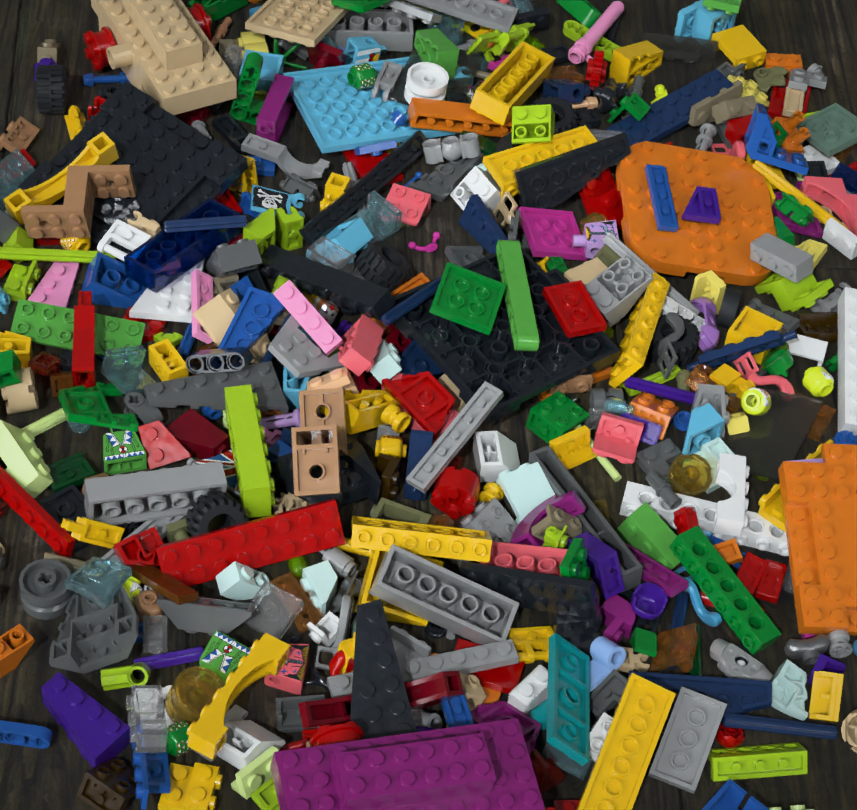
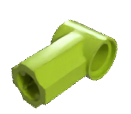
[101,662,151,691]

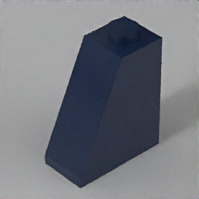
[403,429,433,501]

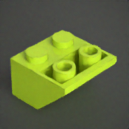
[512,104,555,144]
[243,207,276,256]

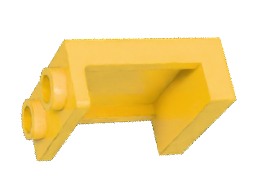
[709,24,767,71]

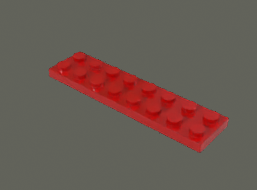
[155,498,346,586]

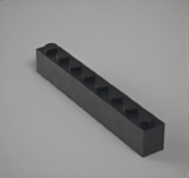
[259,244,396,321]

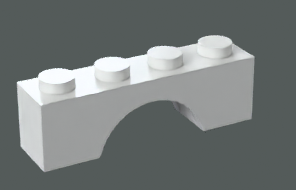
[713,452,750,537]

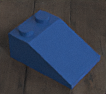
[81,252,154,309]

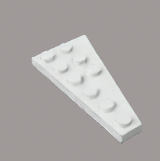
[129,235,209,323]

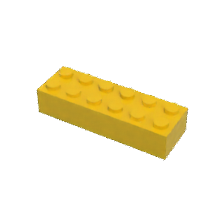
[470,41,555,125]

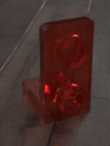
[530,749,565,794]

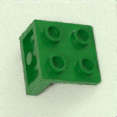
[525,391,590,444]

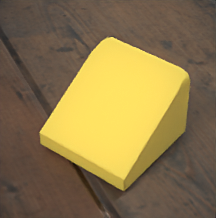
[725,412,750,435]

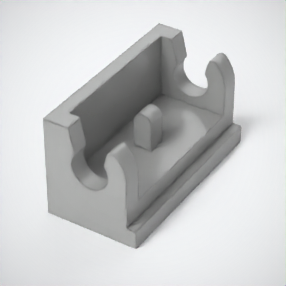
[810,282,855,313]

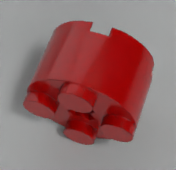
[431,466,480,519]

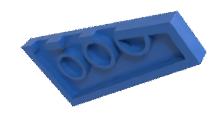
[216,286,285,362]

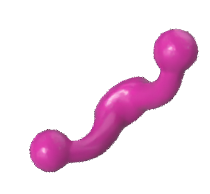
[408,232,440,252]

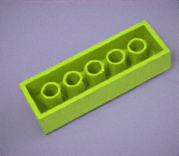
[224,384,275,518]

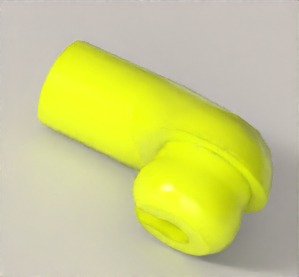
[651,84,668,104]

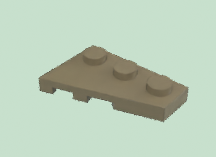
[688,80,743,126]

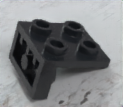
[553,614,603,661]

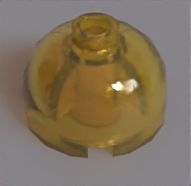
[667,453,712,497]

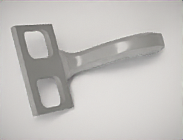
[315,595,352,670]

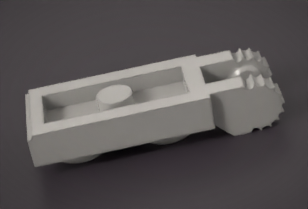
[371,60,403,102]

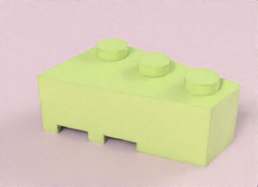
[0,420,54,499]

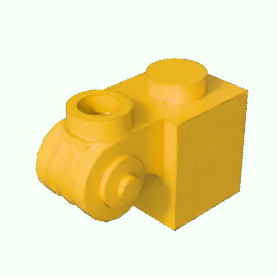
[320,172,351,212]
[707,363,755,403]

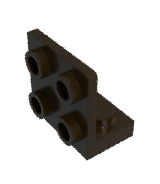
[76,757,138,810]

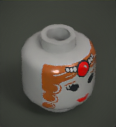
[312,297,339,325]

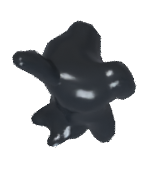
[593,78,630,114]

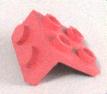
[381,183,431,226]
[592,411,644,464]

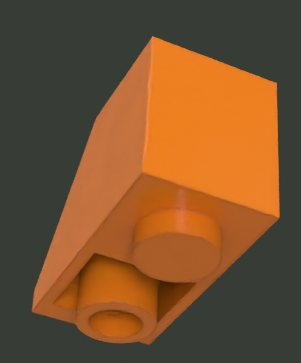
[0,624,35,678]

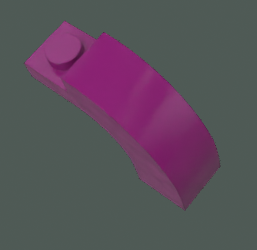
[510,490,586,546]

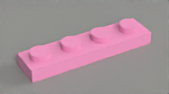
[191,268,213,344]
[273,280,344,356]

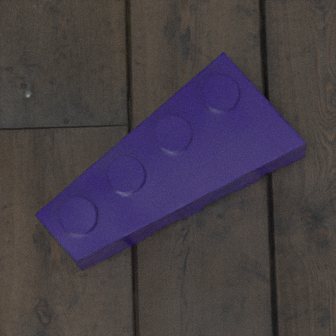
[41,672,131,768]

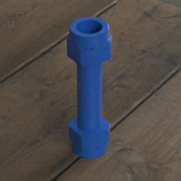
[83,72,130,87]

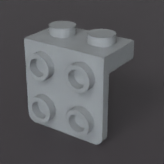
[691,383,729,438]
[459,497,518,543]

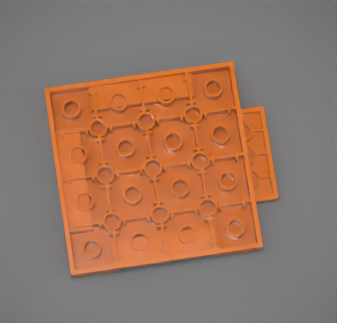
[778,443,857,636]

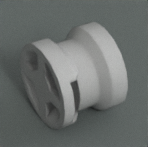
[827,630,853,658]

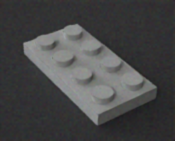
[648,687,727,794]

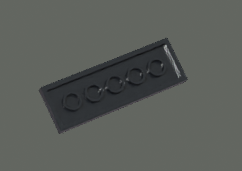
[459,561,601,620]

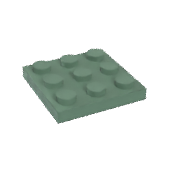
[797,103,857,157]

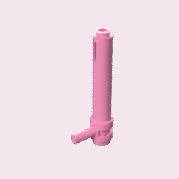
[568,1,624,64]

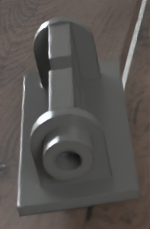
[279,171,321,204]
[332,570,363,618]

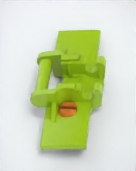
[466,22,536,62]

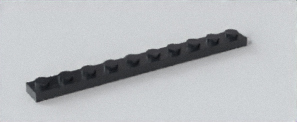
[298,130,426,248]

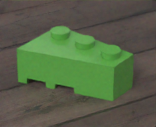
[615,502,681,571]

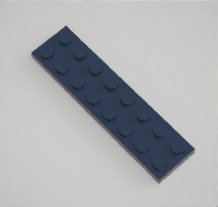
[597,69,733,146]

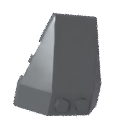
[49,573,139,674]

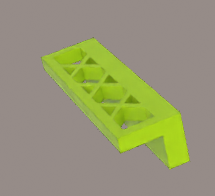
[707,742,808,782]

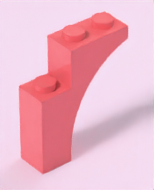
[800,176,857,236]

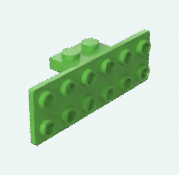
[10,299,145,363]

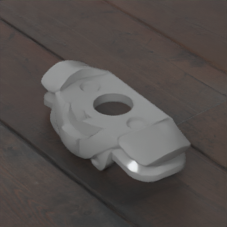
[709,638,773,681]

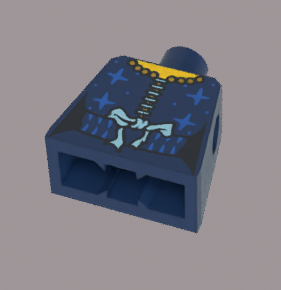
[542,78,591,103]

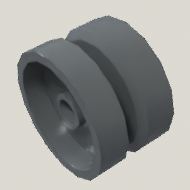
[19,558,73,620]

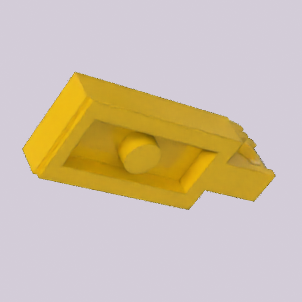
[61,516,125,549]

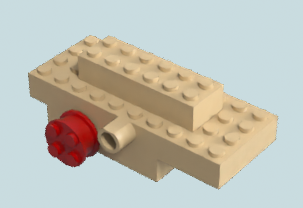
[83,0,237,115]

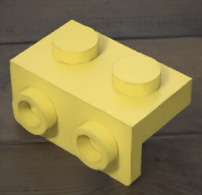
[689,270,726,315]

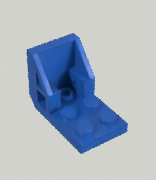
[744,103,809,176]

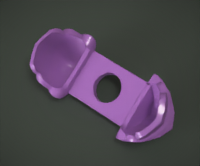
[691,296,720,352]

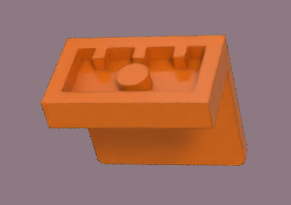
[627,392,679,440]

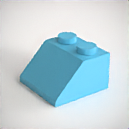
[680,403,725,463]

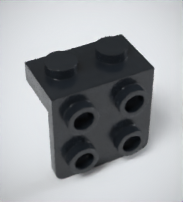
[512,3,551,33]

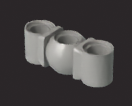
[422,132,481,164]

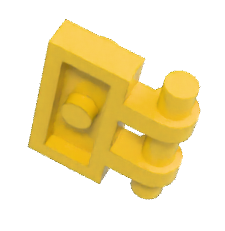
[507,626,554,664]

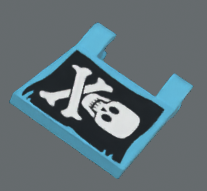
[250,184,305,218]

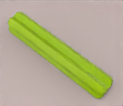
[625,365,681,396]

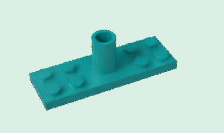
[530,632,590,766]

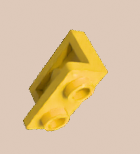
[549,425,597,470]

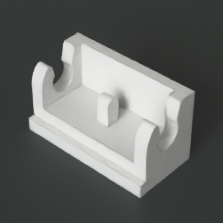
[786,334,828,366]

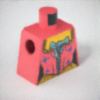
[264,644,309,695]

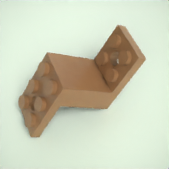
[21,165,136,239]
[291,388,348,497]

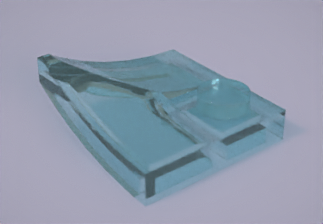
[64,557,132,609]

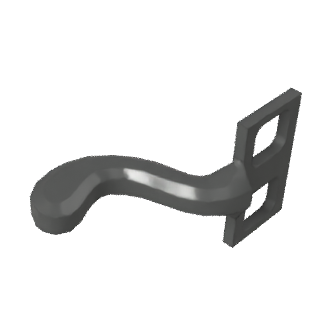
[657,312,685,379]

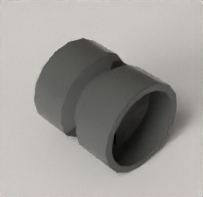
[589,388,624,416]

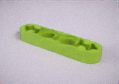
[563,20,620,62]

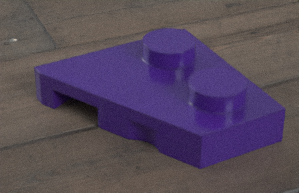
[682,186,721,224]

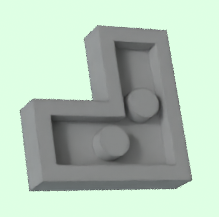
[788,68,827,91]

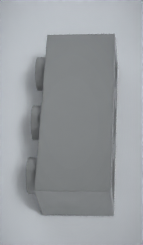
[750,233,813,283]

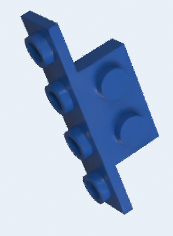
[131,724,171,810]

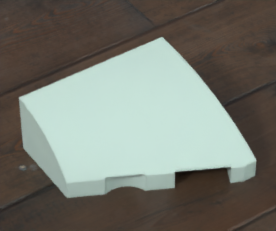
[771,659,808,721]

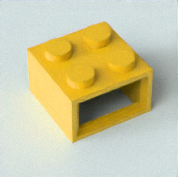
[724,306,783,365]

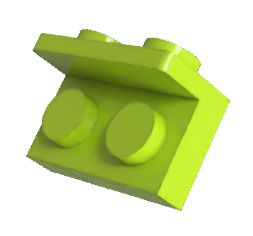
[3,260,41,302]

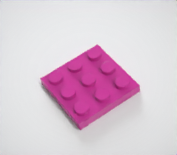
[518,207,588,261]

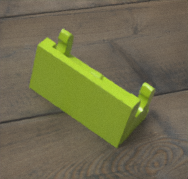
[275,206,304,251]

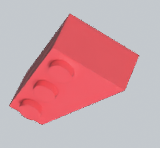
[338,314,384,377]

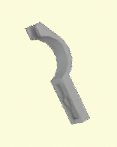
[241,133,330,179]

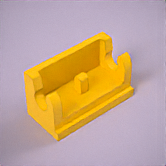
[808,671,844,723]

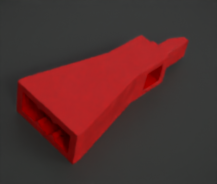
[72,291,96,388]

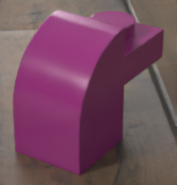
[600,594,635,644]

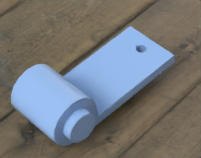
[590,636,626,692]

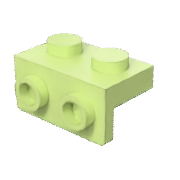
[231,745,279,800]

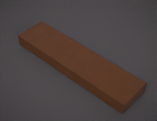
[123,566,198,605]

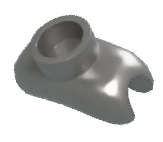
[784,633,829,665]

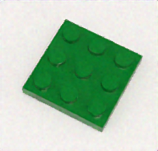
[429,262,507,335]

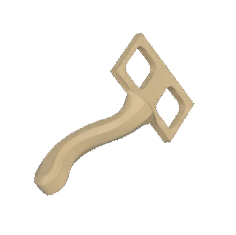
[491,191,523,229]

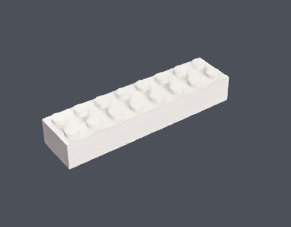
[838,287,857,436]

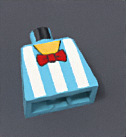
[344,36,386,65]

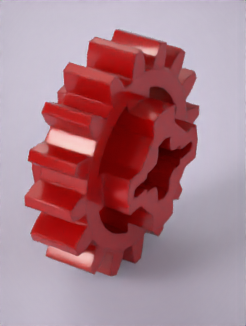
[585,50,607,91]

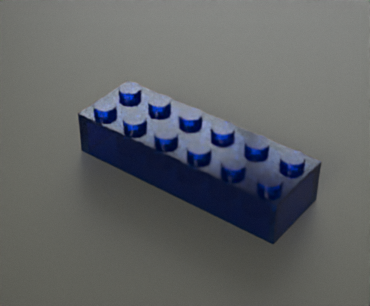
[124,198,241,293]

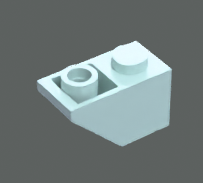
[369,339,402,385]
[300,560,338,617]
[215,561,272,601]

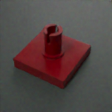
[306,42,346,69]

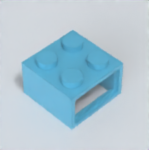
[238,49,284,92]
[312,217,373,266]

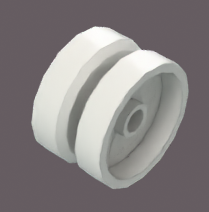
[404,62,449,104]

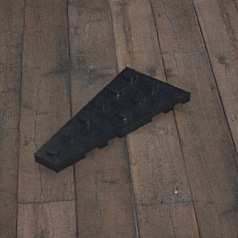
[513,133,631,209]
[350,599,417,740]

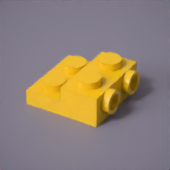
[158,762,223,810]

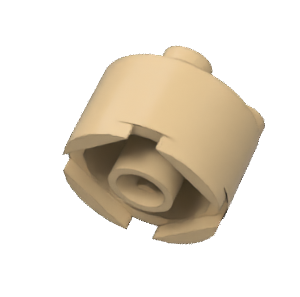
[1,367,39,415]

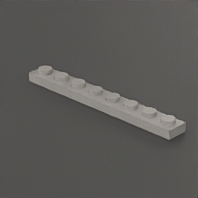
[327,639,519,698]

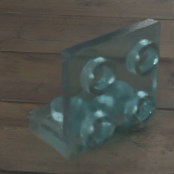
[344,190,402,244]
[100,345,157,395]

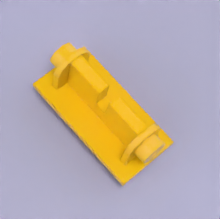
[64,105,86,140]

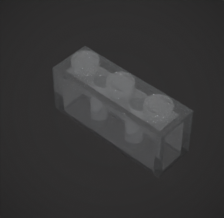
[126,685,168,753]

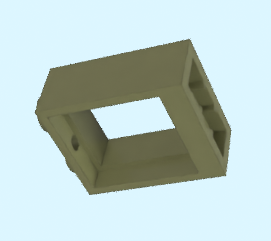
[370,497,432,524]

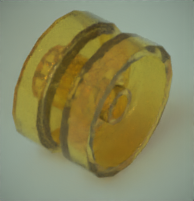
[165,666,224,725]

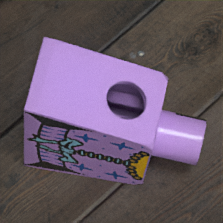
[572,220,619,259]

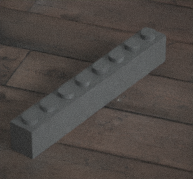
[528,445,643,593]

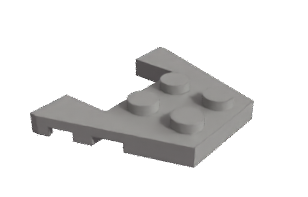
[268,315,345,379]

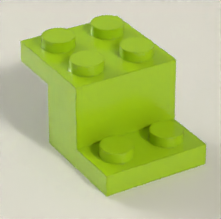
[754,272,834,312]

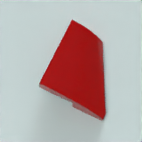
[112,526,164,566]

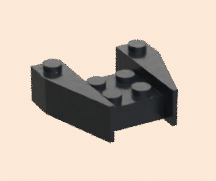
[274,434,382,515]

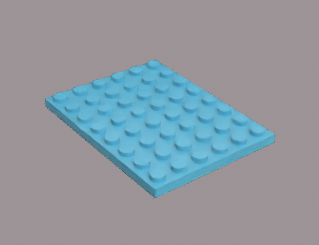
[283,55,461,154]

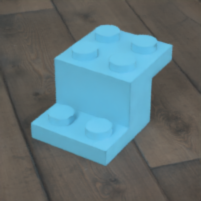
[673,0,737,48]

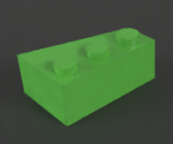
[414,28,460,79]

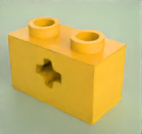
[148,338,188,381]

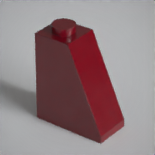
[167,409,229,459]

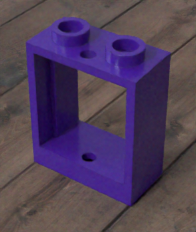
[568,531,625,600]

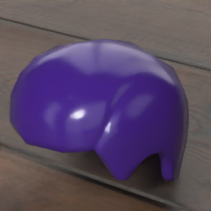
[631,582,668,620]

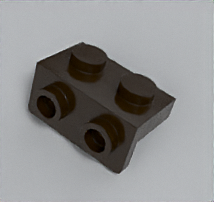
[796,312,838,343]
[376,453,400,501]

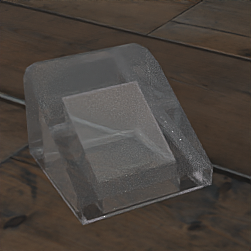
[585,408,611,431]

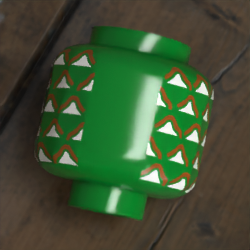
[347,63,377,90]
[159,720,193,757]

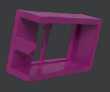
[256,74,294,143]

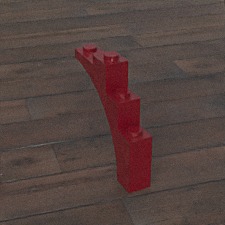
[298,671,464,728]

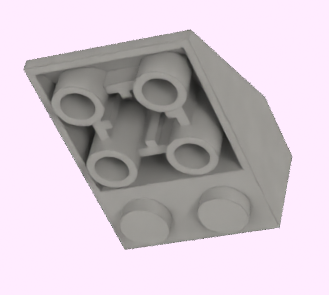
[585,253,653,328]

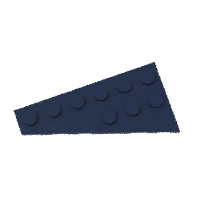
[628,671,772,732]

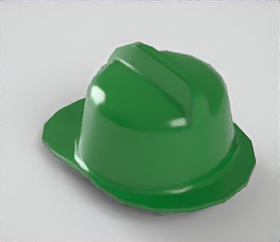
[762,342,794,377]

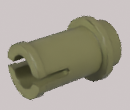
[676,369,693,392]

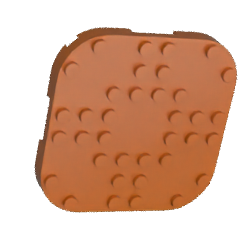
[616,141,777,286]

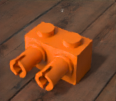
[771,110,810,154]

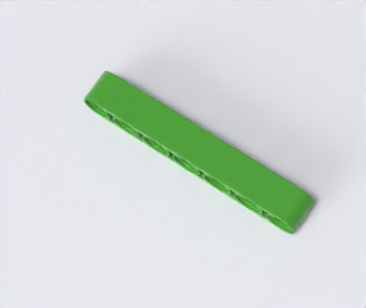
[496,240,539,351]

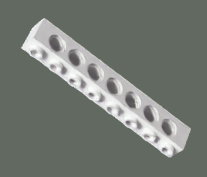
[619,481,789,556]

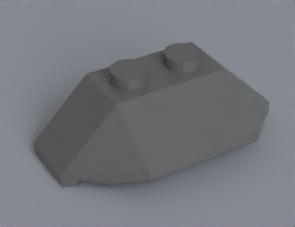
[157,594,255,636]

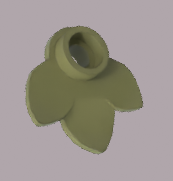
[753,66,788,93]

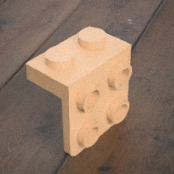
[307,367,359,408]

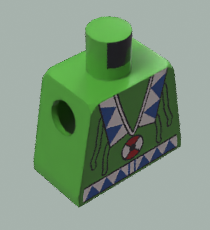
[103,428,147,475]
[199,630,250,689]

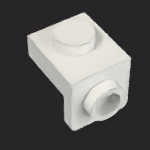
[307,611,348,647]

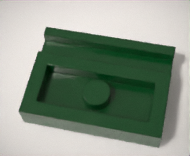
[47,452,96,493]

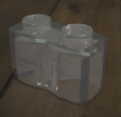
[225,44,245,80]

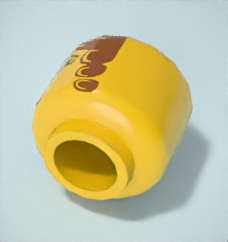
[375,435,407,461]

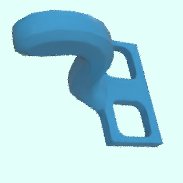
[673,566,722,627]

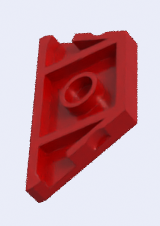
[382,371,456,439]

